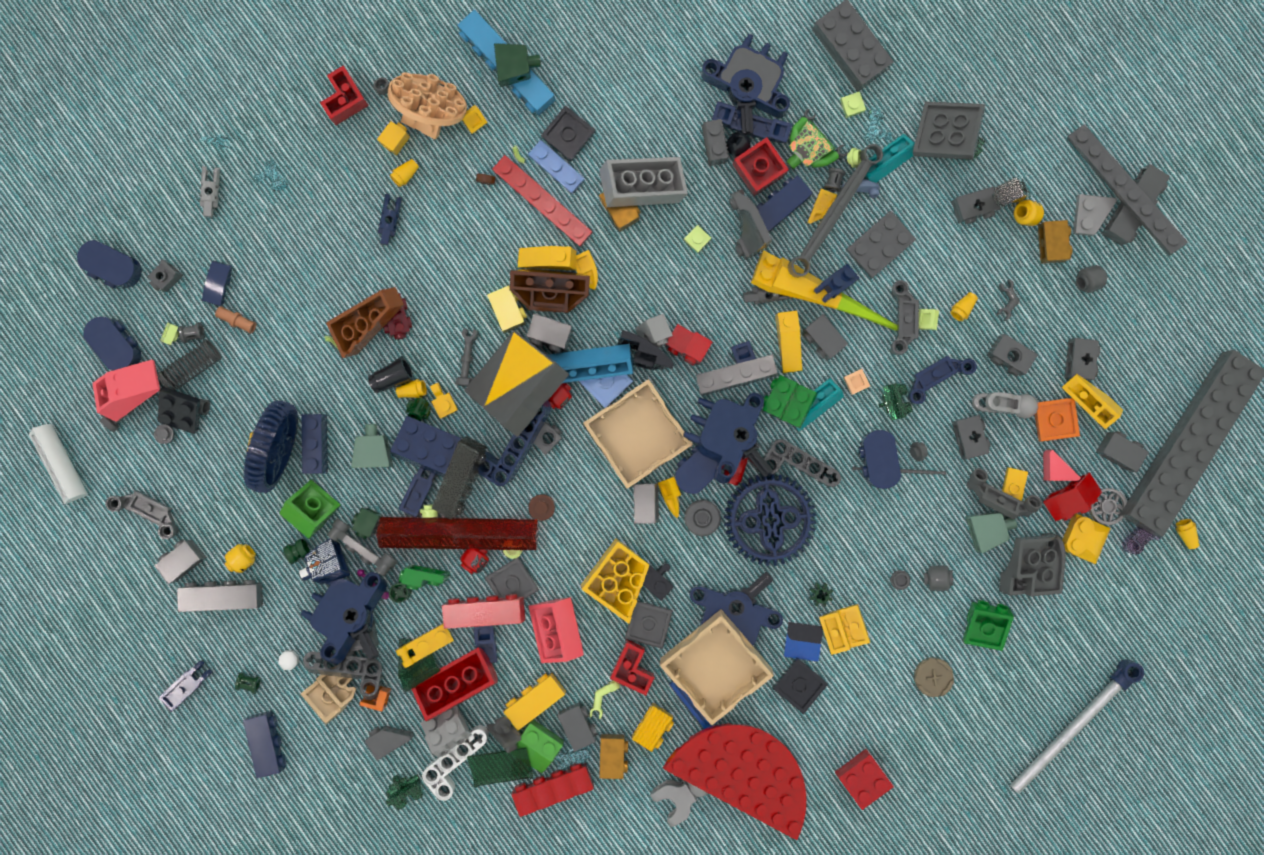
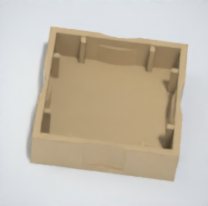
[583,379,693,489]
[660,609,774,725]

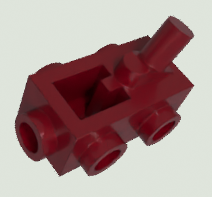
[383,293,412,340]

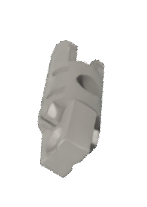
[200,166,220,218]

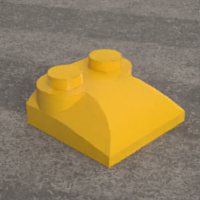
[1062,513,1111,564]

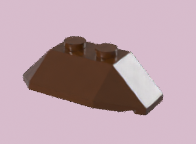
[510,269,590,313]

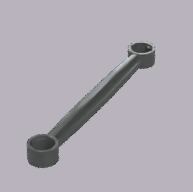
[788,144,883,278]

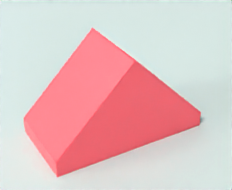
[1043,450,1081,481]

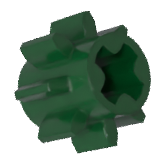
[406,398,431,421]
[808,582,833,607]

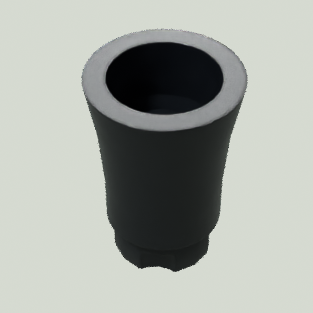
[368,356,414,394]

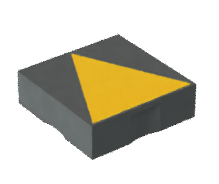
[464,330,569,437]

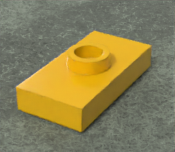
[1002,467,1028,501]

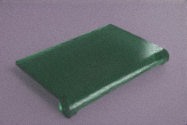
[467,747,533,788]

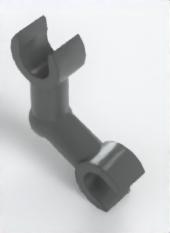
[996,279,1020,321]

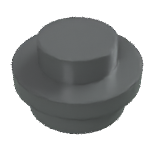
[154,424,175,444]
[910,442,928,461]
[890,570,910,590]

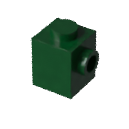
[352,507,383,539]

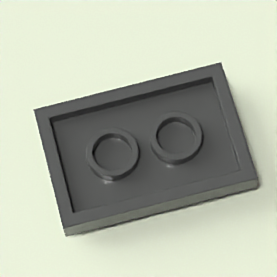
[846,210,917,279]

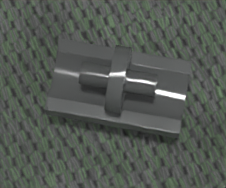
[487,717,522,753]

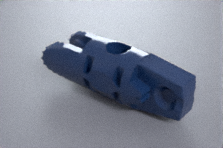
[377,194,403,246]

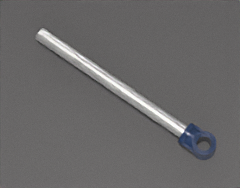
[1010,659,1144,794]

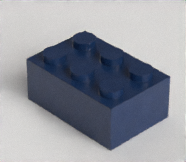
[390,416,463,479]

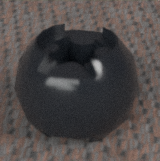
[726,132,750,157]

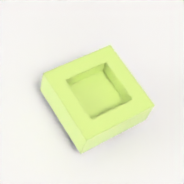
[840,91,866,118]
[684,225,711,253]
[919,309,939,330]
[160,322,179,345]

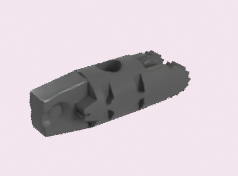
[743,287,793,305]

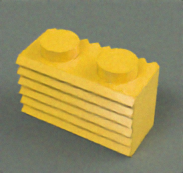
[632,703,674,752]

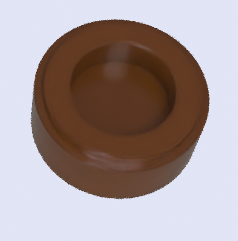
[475,174,496,185]

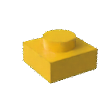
[462,105,487,134]

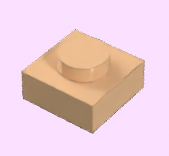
[843,369,870,395]

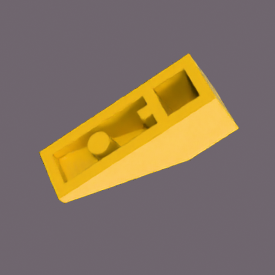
[518,246,577,270]
[775,311,802,373]
[1062,374,1123,429]

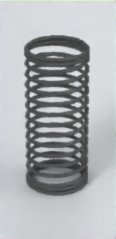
[157,339,221,391]

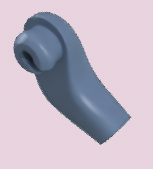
[842,179,880,198]

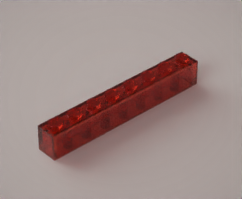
[376,517,539,550]

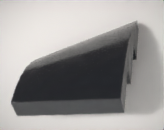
[617,330,674,370]

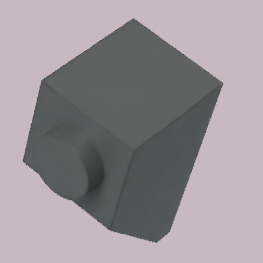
[365,726,414,761]

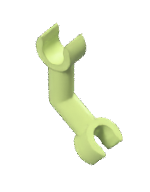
[590,681,620,719]

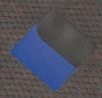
[784,622,823,661]

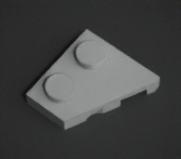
[1073,194,1117,236]

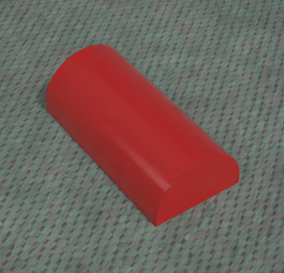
[410,647,498,722]

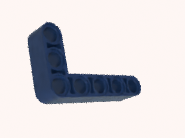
[459,400,551,486]

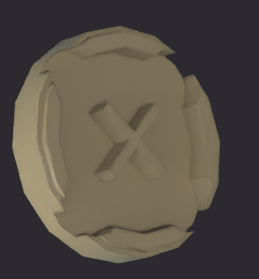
[914,657,954,697]

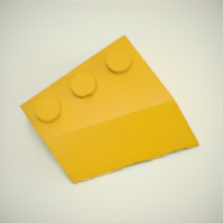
[581,538,649,624]

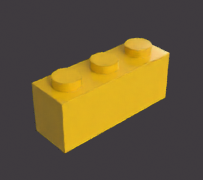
[503,673,566,731]

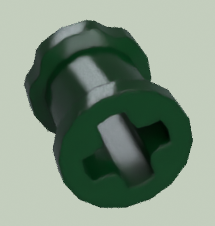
[235,672,261,694]

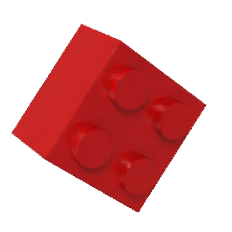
[732,137,789,196]
[835,749,894,810]

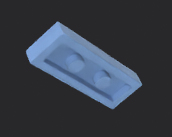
[528,140,585,194]

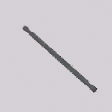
[852,466,946,475]

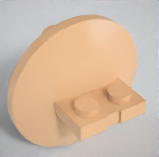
[387,72,467,139]

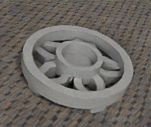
[1089,488,1127,525]

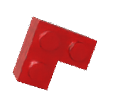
[320,65,369,125]
[665,324,713,366]
[1043,472,1102,522]
[610,639,654,696]

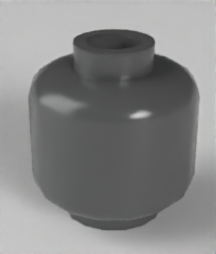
[1076,265,1107,293]
[924,565,953,591]

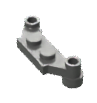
[890,280,919,355]
[967,468,1042,520]
[105,490,179,539]
[327,518,398,577]

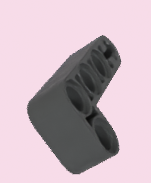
[763,439,841,487]
[303,651,382,700]

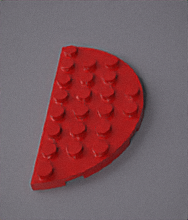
[663,723,807,840]

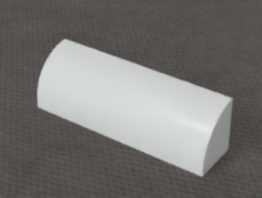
[29,424,88,504]

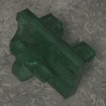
[878,383,913,420]
[386,774,423,810]

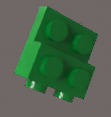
[762,375,818,429]
[399,564,450,590]
[963,600,1014,651]

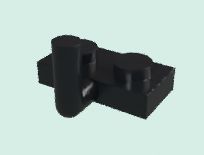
[643,560,674,601]

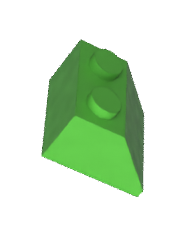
[279,480,340,539]
[511,719,564,773]

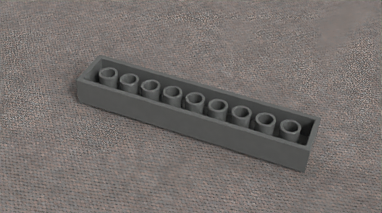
[1120,350,1264,537]

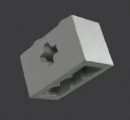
[635,314,673,348]

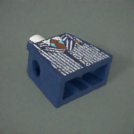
[299,538,350,584]

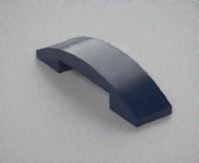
[712,101,792,143]

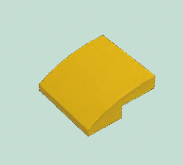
[819,604,870,655]

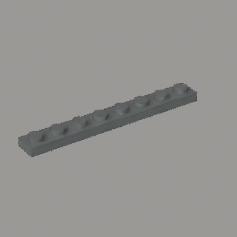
[1067,124,1188,256]

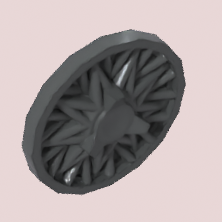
[684,500,721,537]

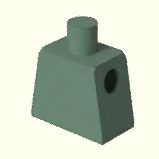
[351,424,393,468]
[965,512,1017,553]

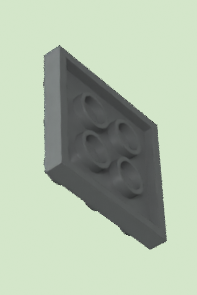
[913,101,985,160]

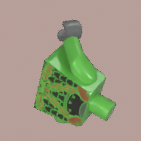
[787,109,848,169]

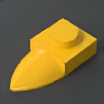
[575,250,598,290]
[658,477,681,518]

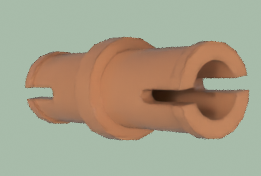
[215,306,257,334]

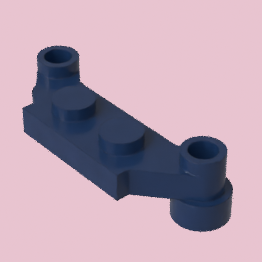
[908,355,977,405]

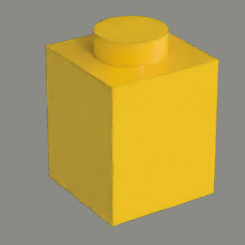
[377,121,410,156]

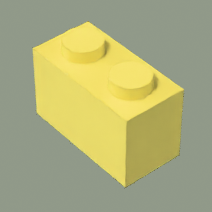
[487,286,527,333]

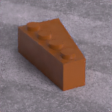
[326,287,404,358]

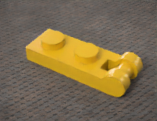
[395,623,454,668]

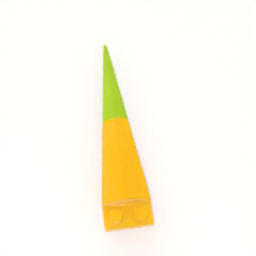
[751,250,897,331]

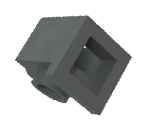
[147,259,183,292]

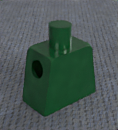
[494,43,541,87]

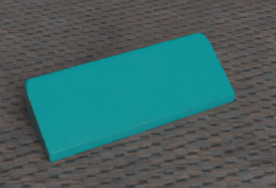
[864,134,915,183]
[794,378,844,432]

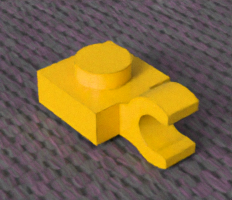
[430,383,458,419]

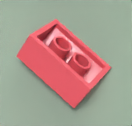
[528,597,584,663]

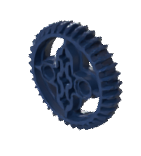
[243,400,298,493]
[724,474,816,566]

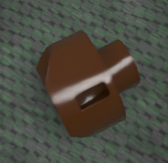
[528,494,556,521]

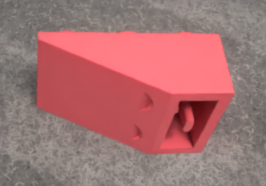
[92,360,160,422]

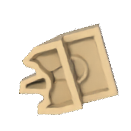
[300,665,356,725]

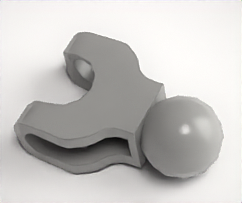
[972,392,1038,419]
[650,780,708,827]

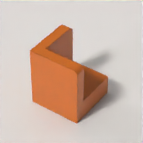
[360,685,391,712]

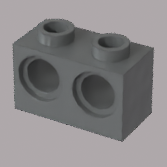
[528,411,563,455]

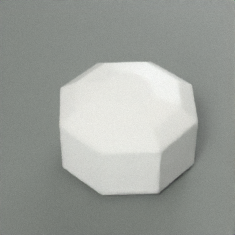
[279,650,299,670]

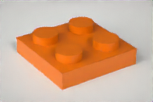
[1035,398,1080,442]

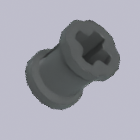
[824,168,846,192]
[179,322,205,343]

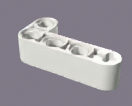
[422,725,489,801]

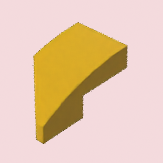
[807,188,837,224]

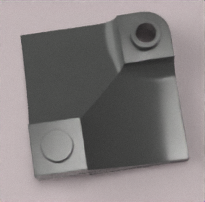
[728,189,772,260]
[999,533,1066,596]

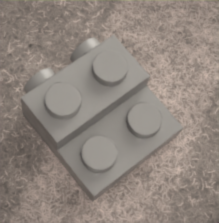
[420,706,472,757]

